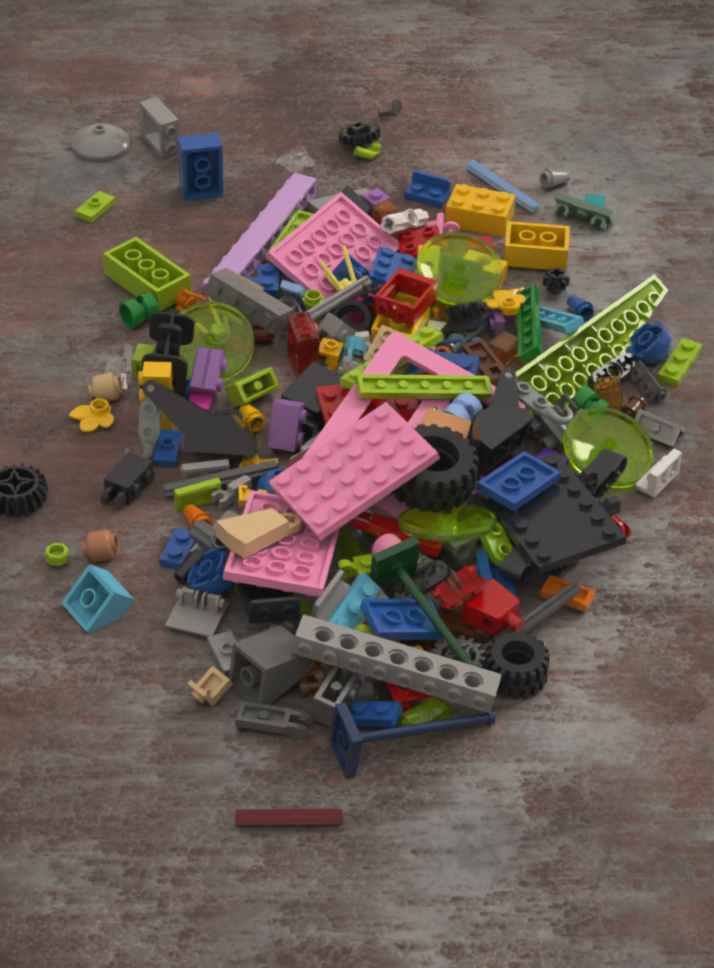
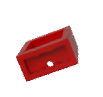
[374,268,438,326]

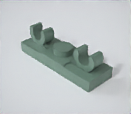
[554,192,615,231]

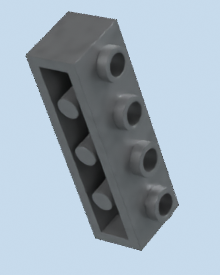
[205,268,294,334]
[310,630,368,727]

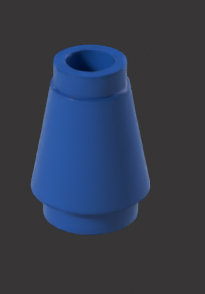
[566,295,594,321]

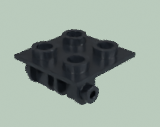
[439,300,492,336]

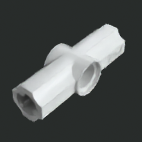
[381,209,429,234]

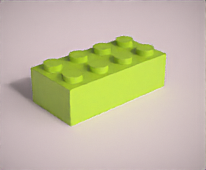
[103,237,191,311]

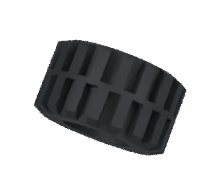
[484,631,550,699]

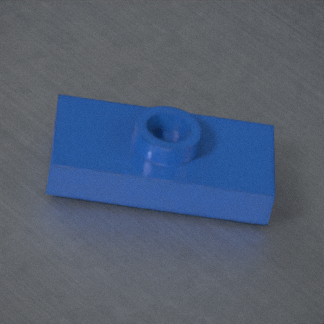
[153,429,183,467]

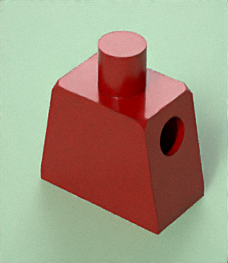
[461,578,525,636]

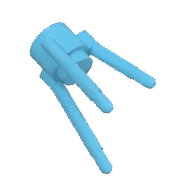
[336,336,368,376]

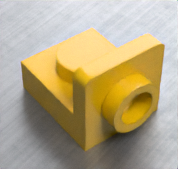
[317,338,344,372]

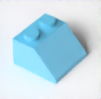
[61,564,134,633]

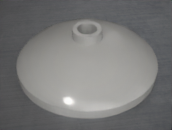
[71,123,130,161]

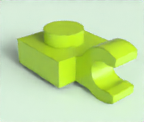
[338,554,372,580]

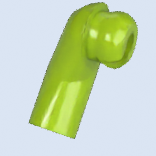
[354,142,382,160]

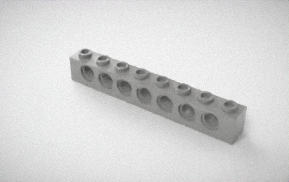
[291,614,502,713]

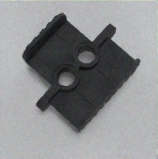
[140,311,195,397]

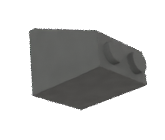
[228,625,312,705]

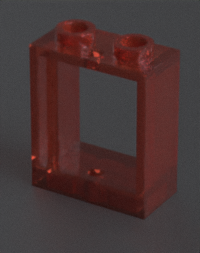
[287,312,320,379]

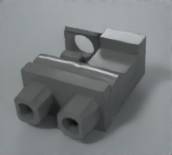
[527,393,594,452]

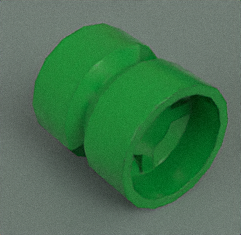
[119,292,159,329]
[568,385,611,428]

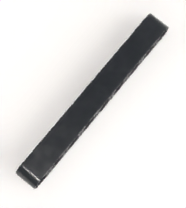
[499,448,628,586]

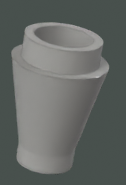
[539,169,570,189]

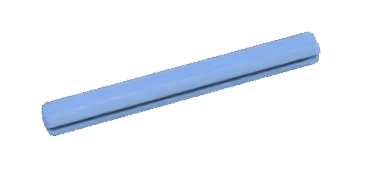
[467,160,540,214]

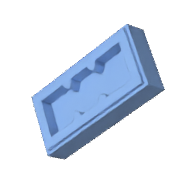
[280,280,306,308]

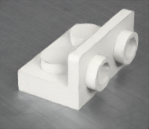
[635,449,682,498]

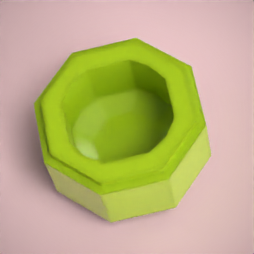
[45,543,69,566]

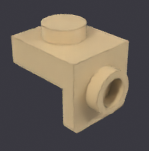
[187,666,233,706]

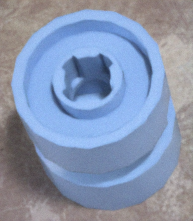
[442,392,483,423]

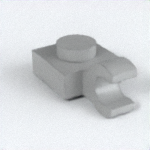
[211,475,251,509]

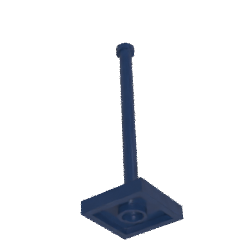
[329,702,495,779]

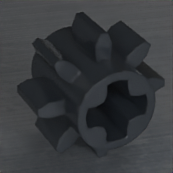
[543,268,570,294]
[358,280,383,309]

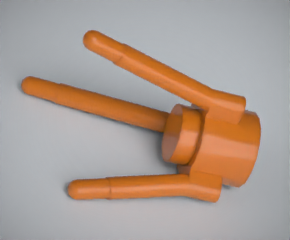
[175,289,213,334]

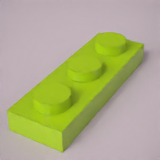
[657,338,703,387]

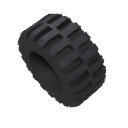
[391,424,479,513]

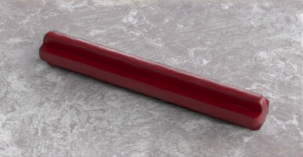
[235,809,343,826]

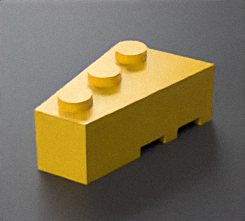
[138,362,174,430]

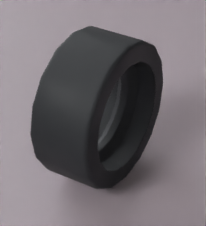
[332,300,374,335]

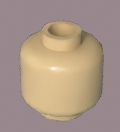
[88,372,123,402]

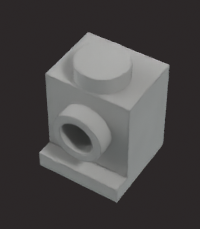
[317,312,357,343]

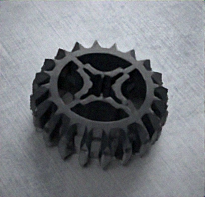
[0,463,48,518]

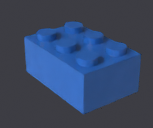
[178,132,224,201]

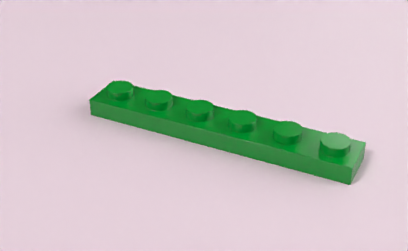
[516,283,542,364]

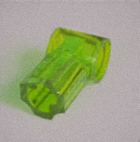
[398,696,454,726]

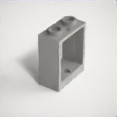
[139,97,179,158]

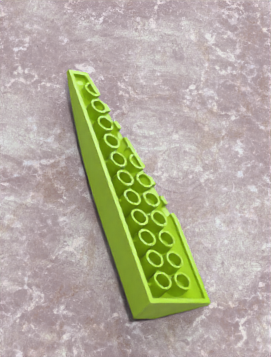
[515,274,668,439]

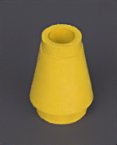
[239,403,265,432]

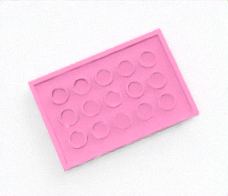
[266,192,400,312]
[269,402,440,541]
[223,490,341,597]

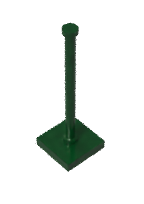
[370,536,480,668]

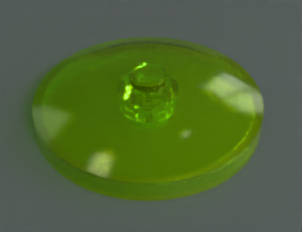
[416,232,502,305]
[179,302,254,381]
[563,407,654,489]
[398,504,496,543]

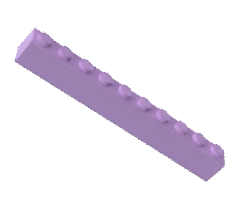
[202,173,317,298]

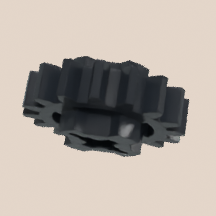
[338,121,381,147]

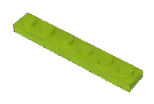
[340,327,443,390]
[355,374,493,399]

